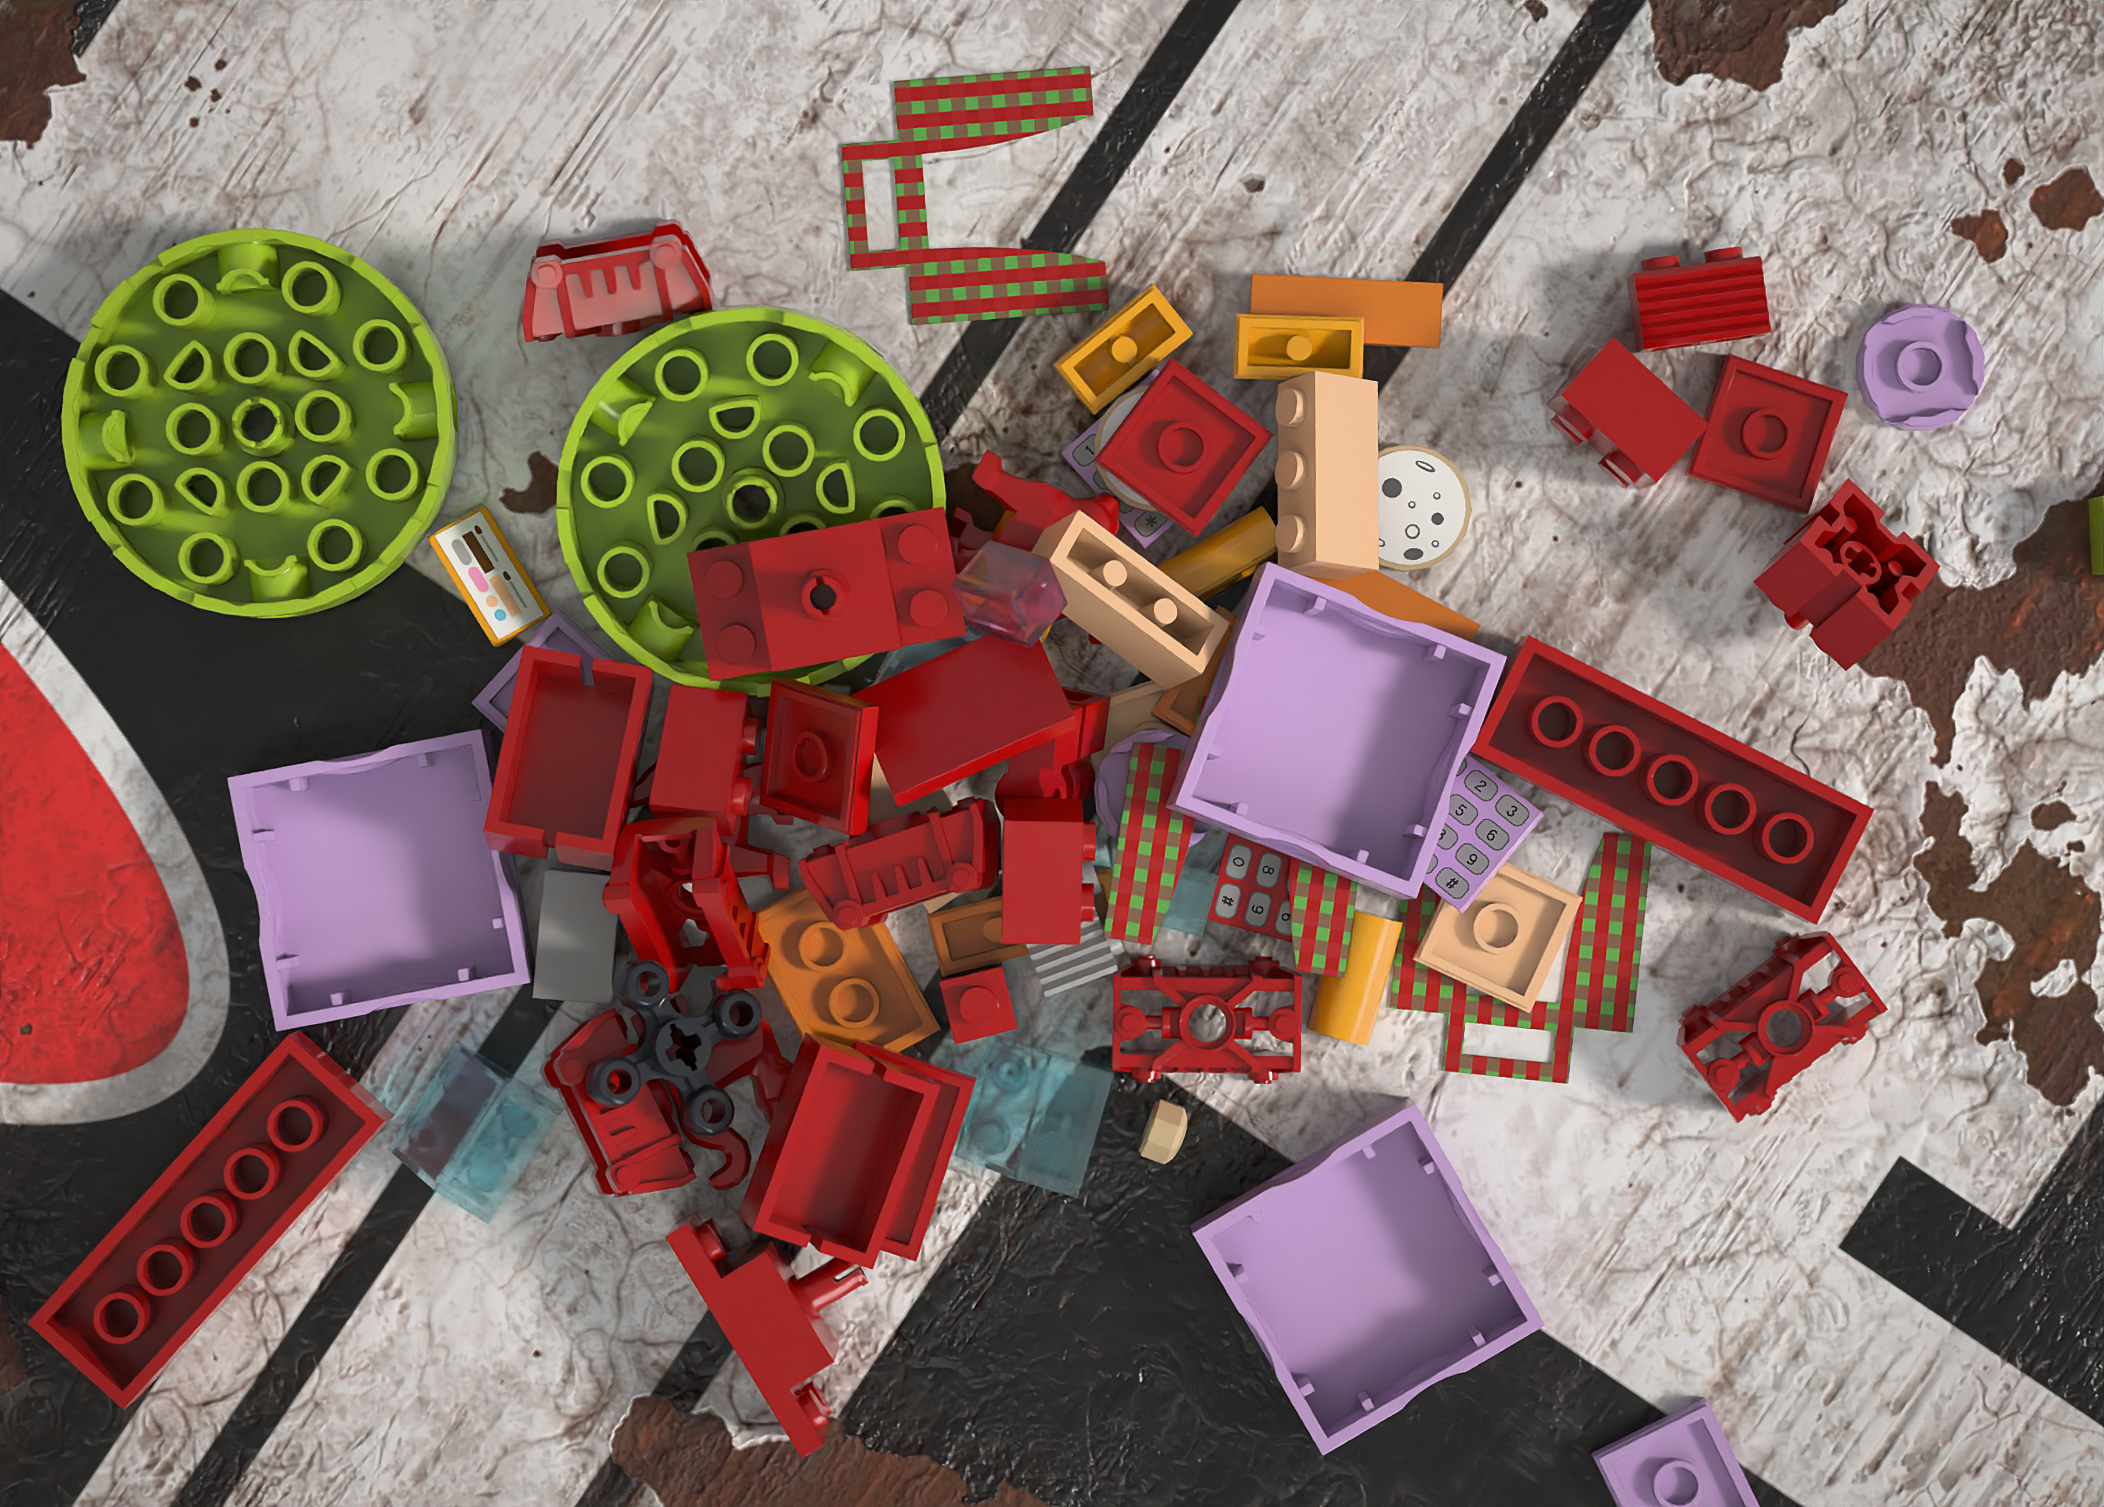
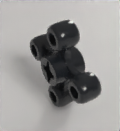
[585,958,763,1137]

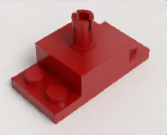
[686,506,967,681]
[665,1210,869,1458]

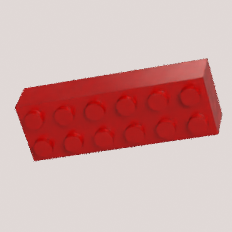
[1468,635,1875,925]
[28,1030,395,1410]

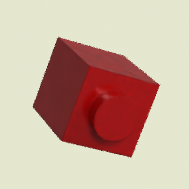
[939,963,1018,1045]

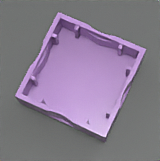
[1165,562,1507,900]
[227,729,535,1031]
[1190,1097,1545,1455]

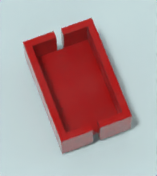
[483,645,655,871]
[738,1032,941,1270]

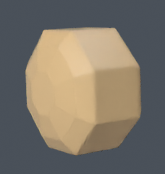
[1138,1098,1187,1164]

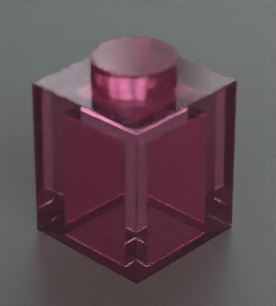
[951,540,1068,648]

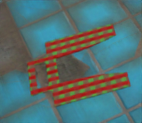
[841,66,1109,325]
[1103,695,1358,978]
[1390,833,1652,1084]

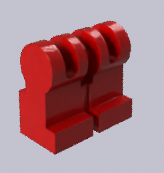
[994,686,1111,817]

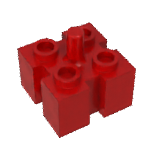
[1753,478,1941,671]

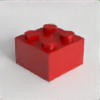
[1546,337,1709,490]

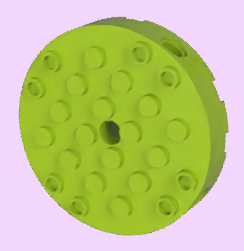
[61,228,460,619]
[556,304,946,697]

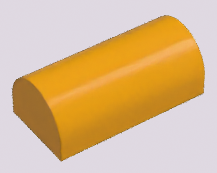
[1052,283,1193,415]
[1156,506,1278,603]
[1306,909,1403,1046]

